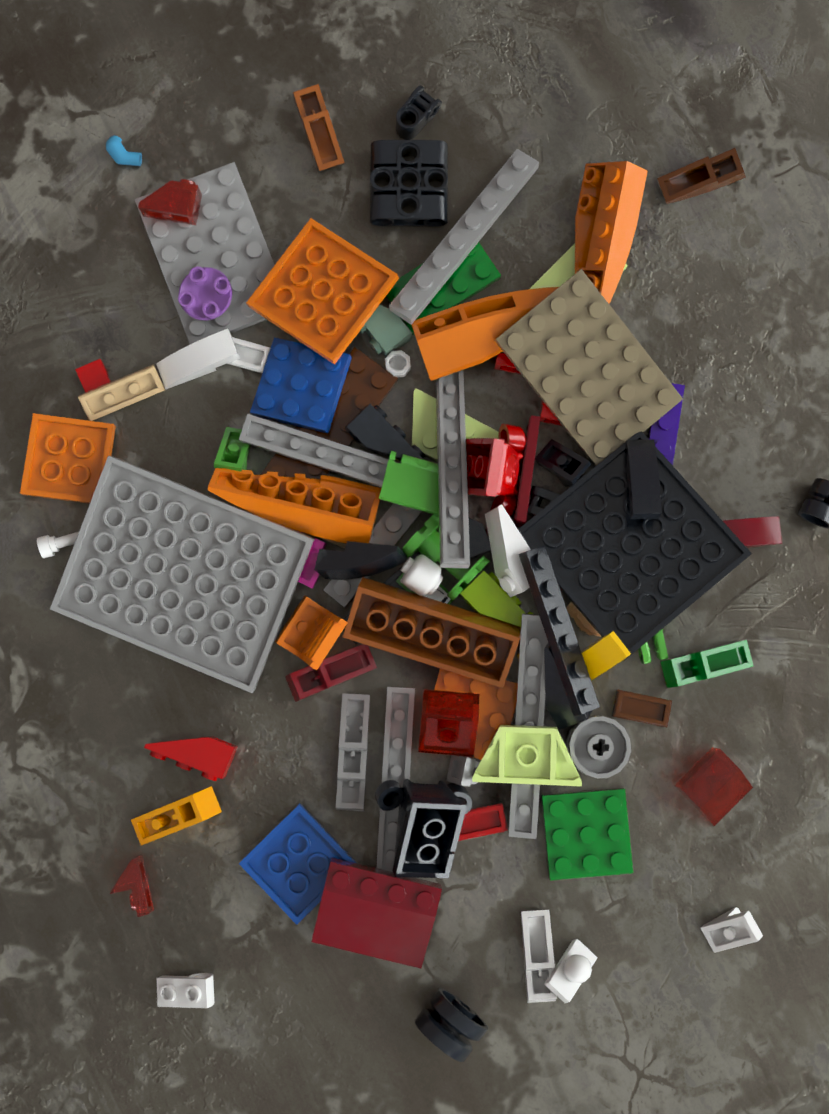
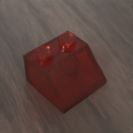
[418,689,480,757]
[674,747,753,826]

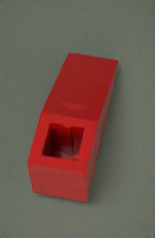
[144,736,238,781]

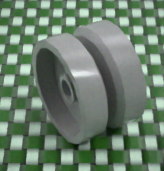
[565,715,631,779]

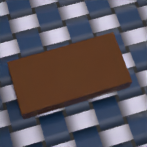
[612,689,672,728]

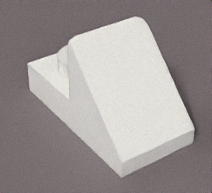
[701,907,763,953]

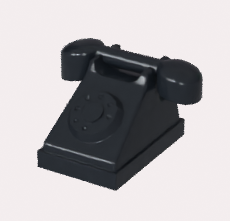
[375,779,472,878]

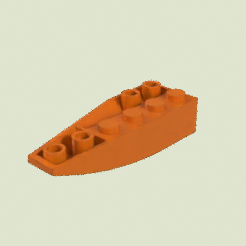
[575,161,648,304]

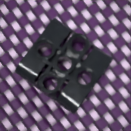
[370,140,448,227]

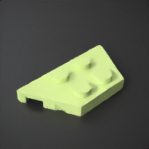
[412,388,499,462]
[472,725,582,786]

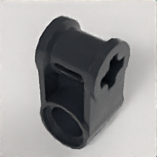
[396,85,442,140]

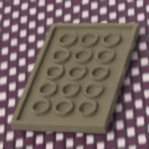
[494,269,683,466]

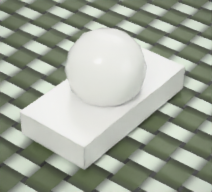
[544,939,597,1003]

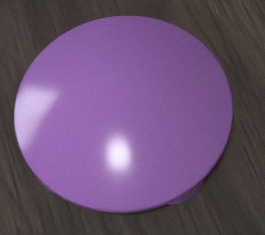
[178,266,232,321]

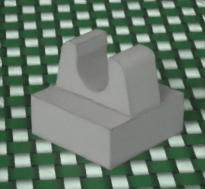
[446,753,480,787]

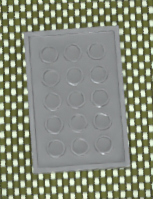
[135,162,274,344]

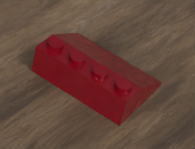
[311,857,442,969]

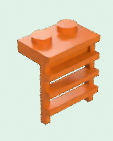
[274,595,348,670]

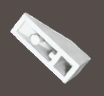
[485,505,531,597]

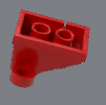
[466,423,526,517]

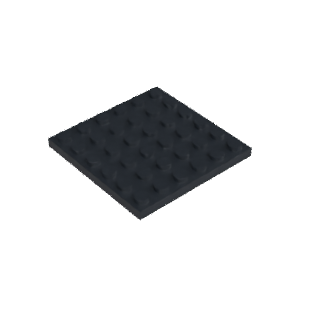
[518,431,752,662]

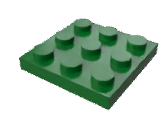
[541,788,633,880]

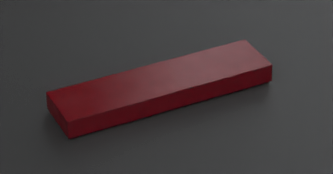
[514,415,541,528]

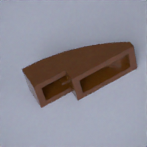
[657,148,746,204]

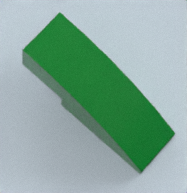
[660,640,754,688]

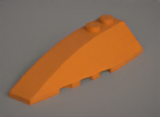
[208,468,381,544]

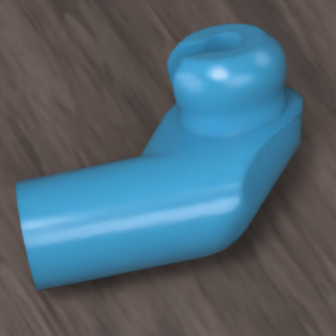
[106,135,142,166]

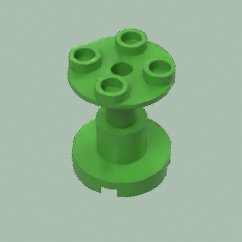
[402,515,490,601]

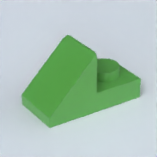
[214,427,251,472]

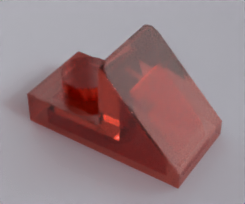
[110,855,154,917]

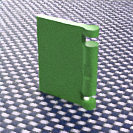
[379,451,439,516]

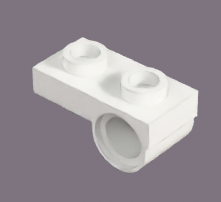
[156,973,215,1008]

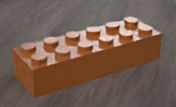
[343,577,521,688]

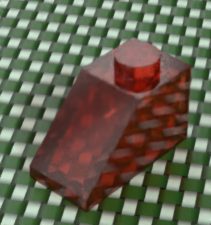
[138,179,202,225]

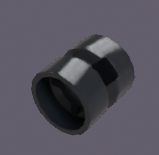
[798,478,829,529]

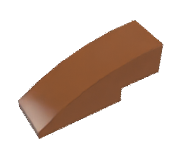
[293,84,344,171]

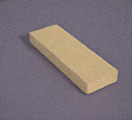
[78,364,165,421]

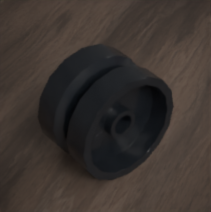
[415,988,488,1062]

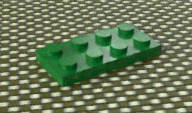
[386,242,501,335]

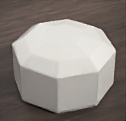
[385,350,411,378]

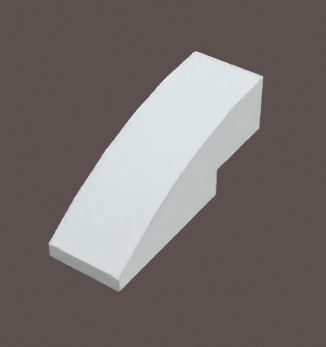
[156,329,240,389]
[521,910,557,1003]

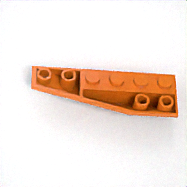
[412,287,559,381]

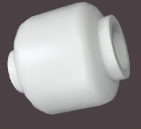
[400,555,443,596]

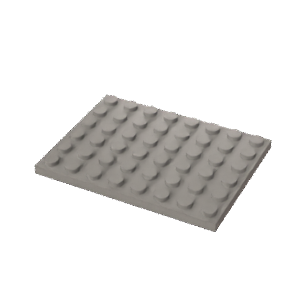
[50,456,315,693]

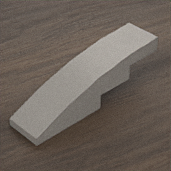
[336,693,370,811]

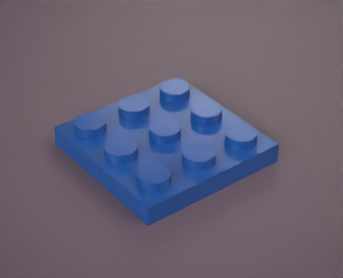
[250,337,352,434]
[239,804,358,925]

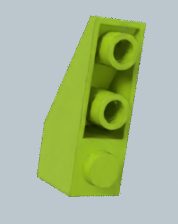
[459,571,533,627]

